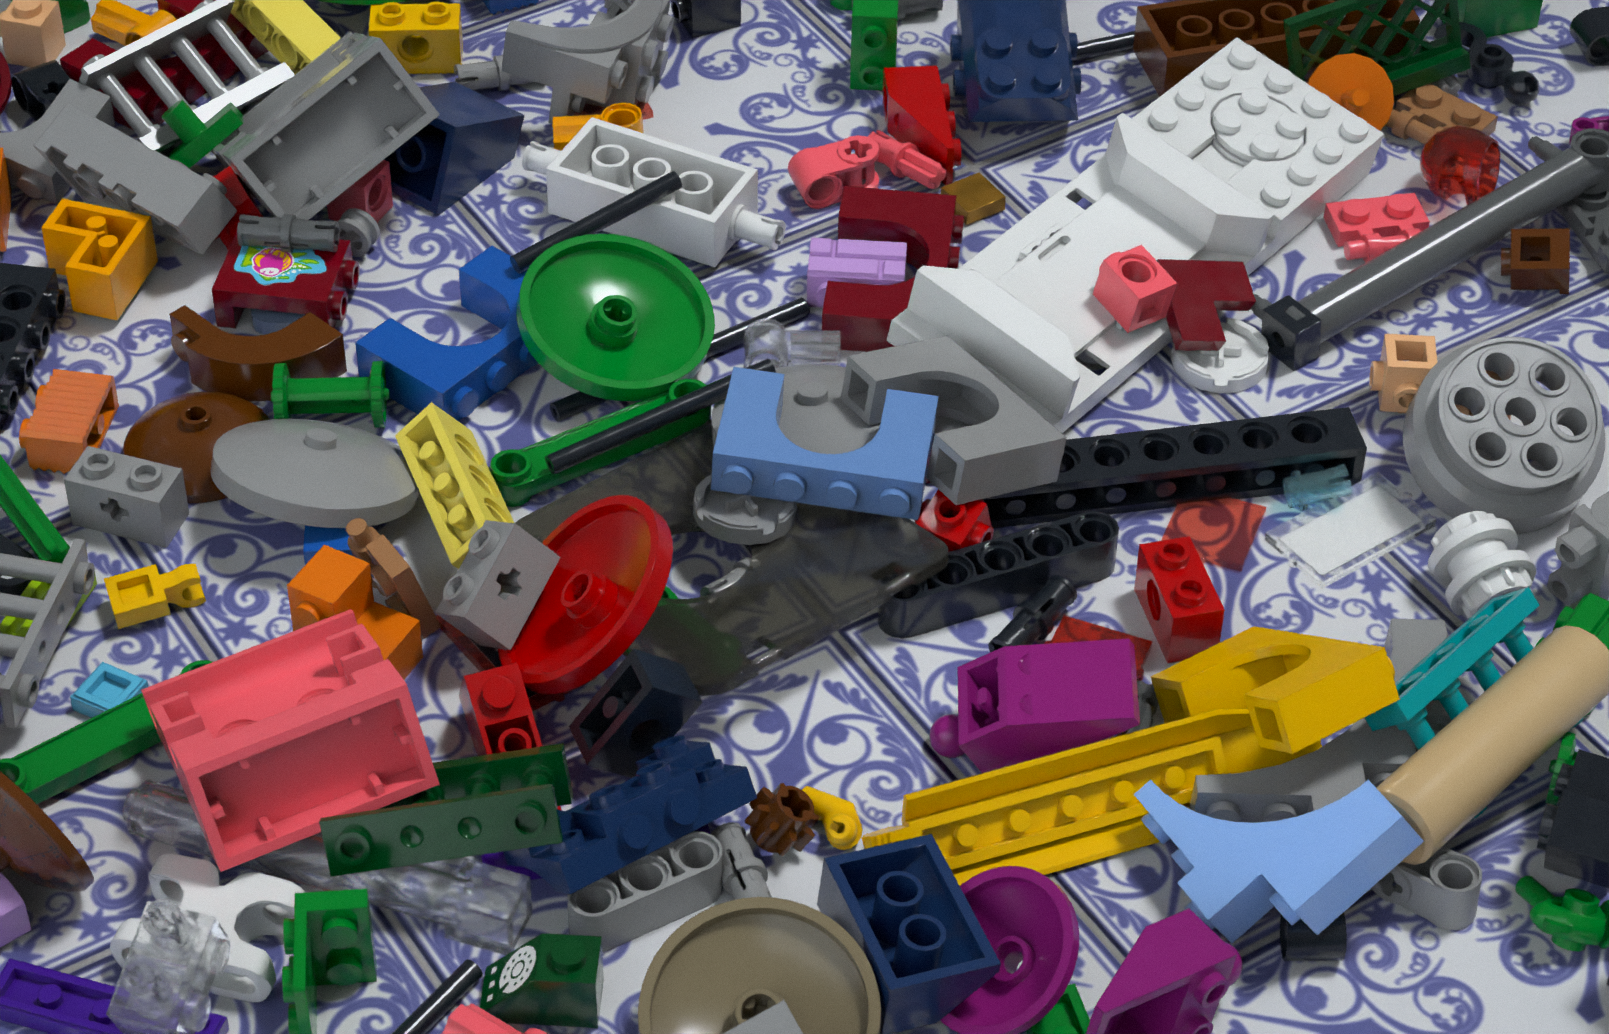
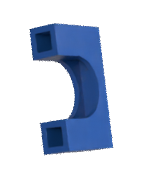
[355,246,538,421]

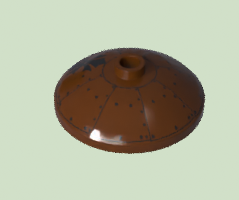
[0,771,94,892]

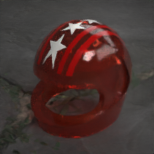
[1419,125,1500,205]

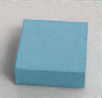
[70,662,149,718]

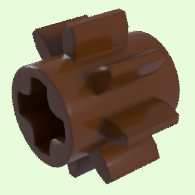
[744,783,819,857]

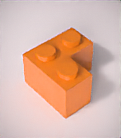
[287,545,423,680]

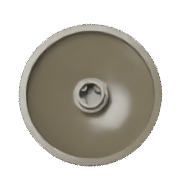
[638,897,881,1034]

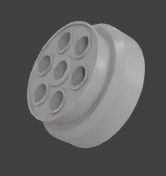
[1403,336,1605,534]

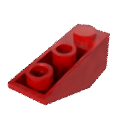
[882,65,962,185]
[459,662,562,811]

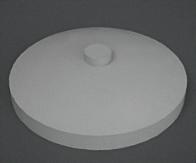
[711,365,881,454]
[211,419,419,528]

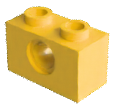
[369,1,463,74]

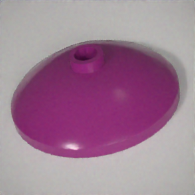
[940,866,1079,1034]

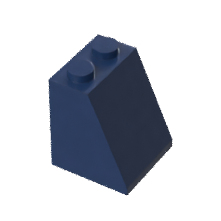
[384,82,525,214]

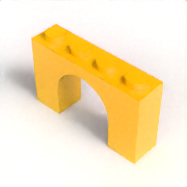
[1150,626,1400,754]

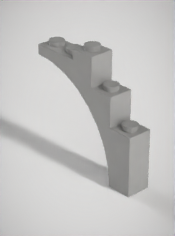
[1189,618,1459,823]

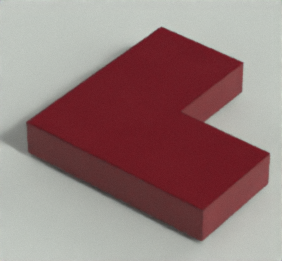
[1157,259,1256,351]

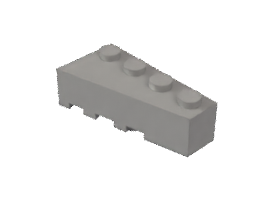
[33,103,237,255]

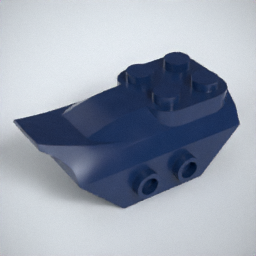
[950,0,1081,122]

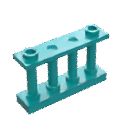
[1364,587,1584,821]

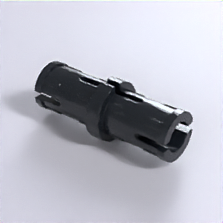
[988,575,1077,653]

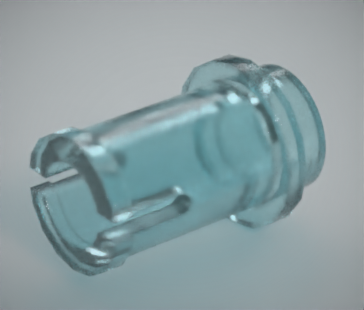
[1283,464,1352,511]

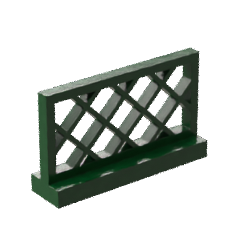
[1283,0,1471,96]

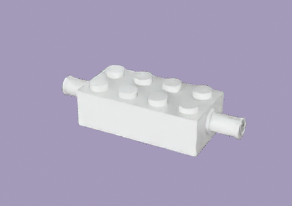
[522,117,786,267]

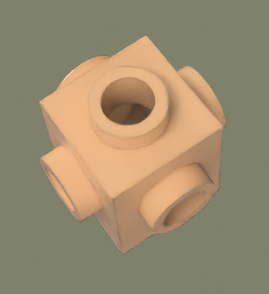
[1369,334,1438,413]

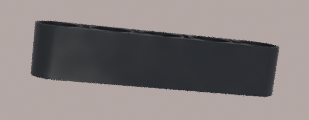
[878,511,1119,639]

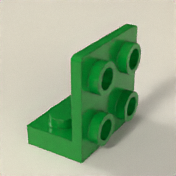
[282,889,377,1034]

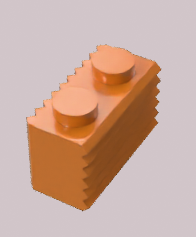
[19,369,119,474]

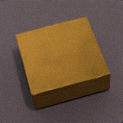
[941,172,1006,225]

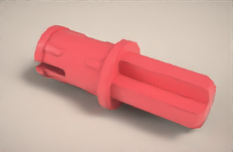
[867,130,946,189]

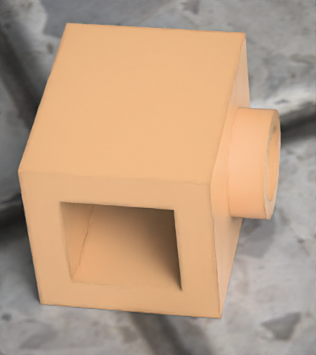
[0,0,66,68]

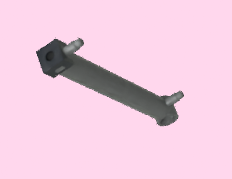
[1251,128,1609,371]

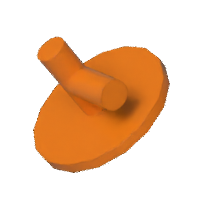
[1307,53,1394,131]

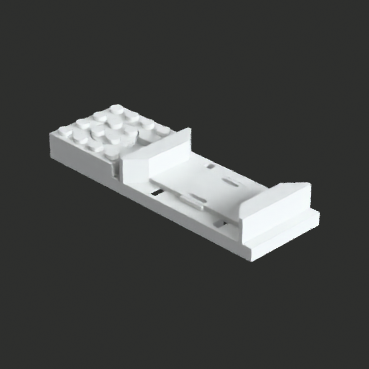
[886,38,1384,433]

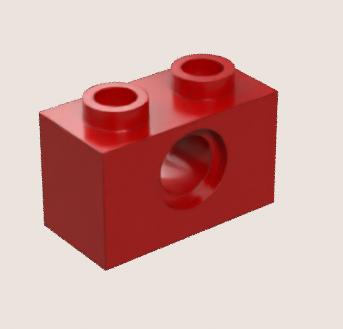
[1134,536,1225,664]

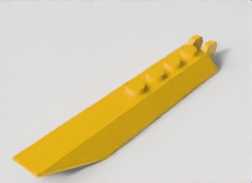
[862,709,1322,886]

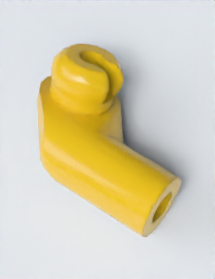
[802,786,863,850]

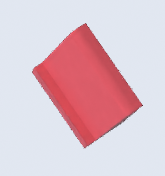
[141,609,440,872]

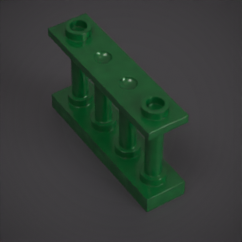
[319,743,573,877]

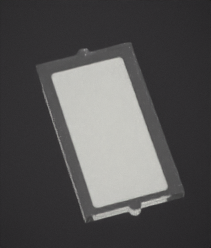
[1265,472,1436,589]

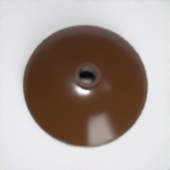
[123,391,271,503]

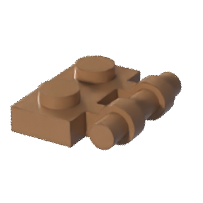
[1385,84,1498,160]
[346,518,441,639]

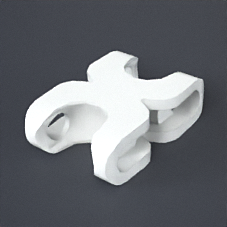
[110,854,305,1002]

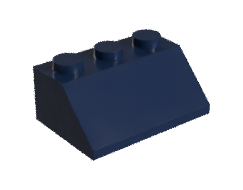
[817,834,1001,1034]

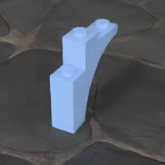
[1134,779,1424,943]

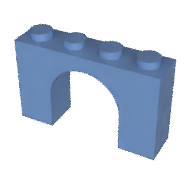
[711,367,939,520]

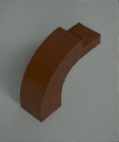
[169,305,347,402]

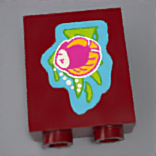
[212,232,360,329]

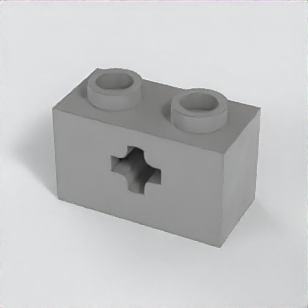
[64,446,189,548]
[435,520,561,650]

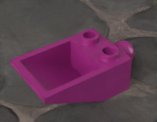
[929,639,1140,773]
[1086,909,1242,1034]

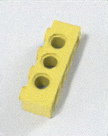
[395,402,514,569]

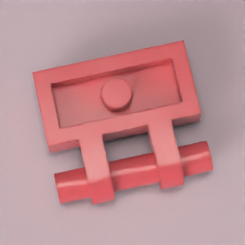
[1323,193,1430,262]

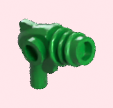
[1515,875,1609,952]

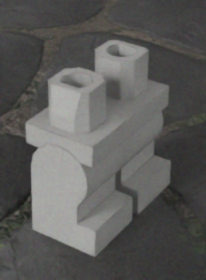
[1547,491,1609,605]

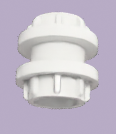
[1428,511,1536,619]

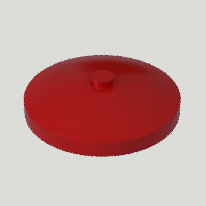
[498,495,673,695]

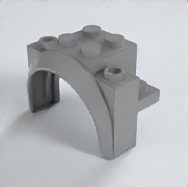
[501,0,674,124]

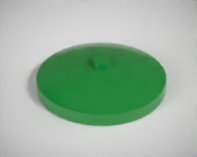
[516,234,715,401]

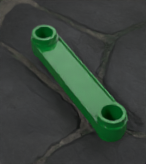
[489,379,711,507]
[0,660,212,804]

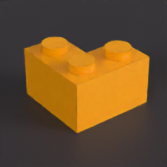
[41,198,158,321]

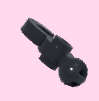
[1433,22,1540,106]

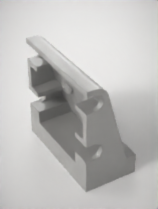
[211,31,440,220]

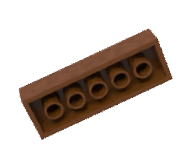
[1133,0,1420,97]

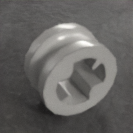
[338,208,380,257]

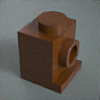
[1501,228,1570,295]

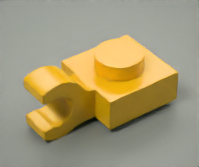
[104,564,206,629]

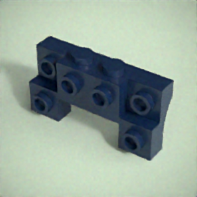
[503,735,757,894]

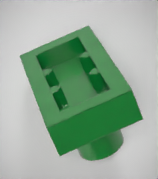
[161,99,244,169]

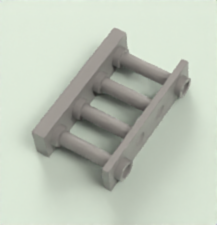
[78,0,295,156]
[0,538,95,729]

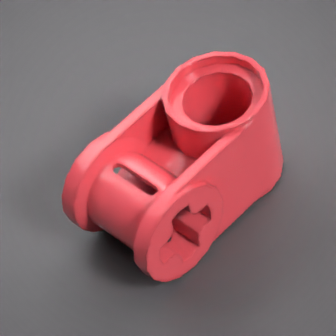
[787,135,879,209]

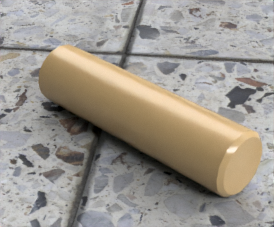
[1376,625,1609,865]

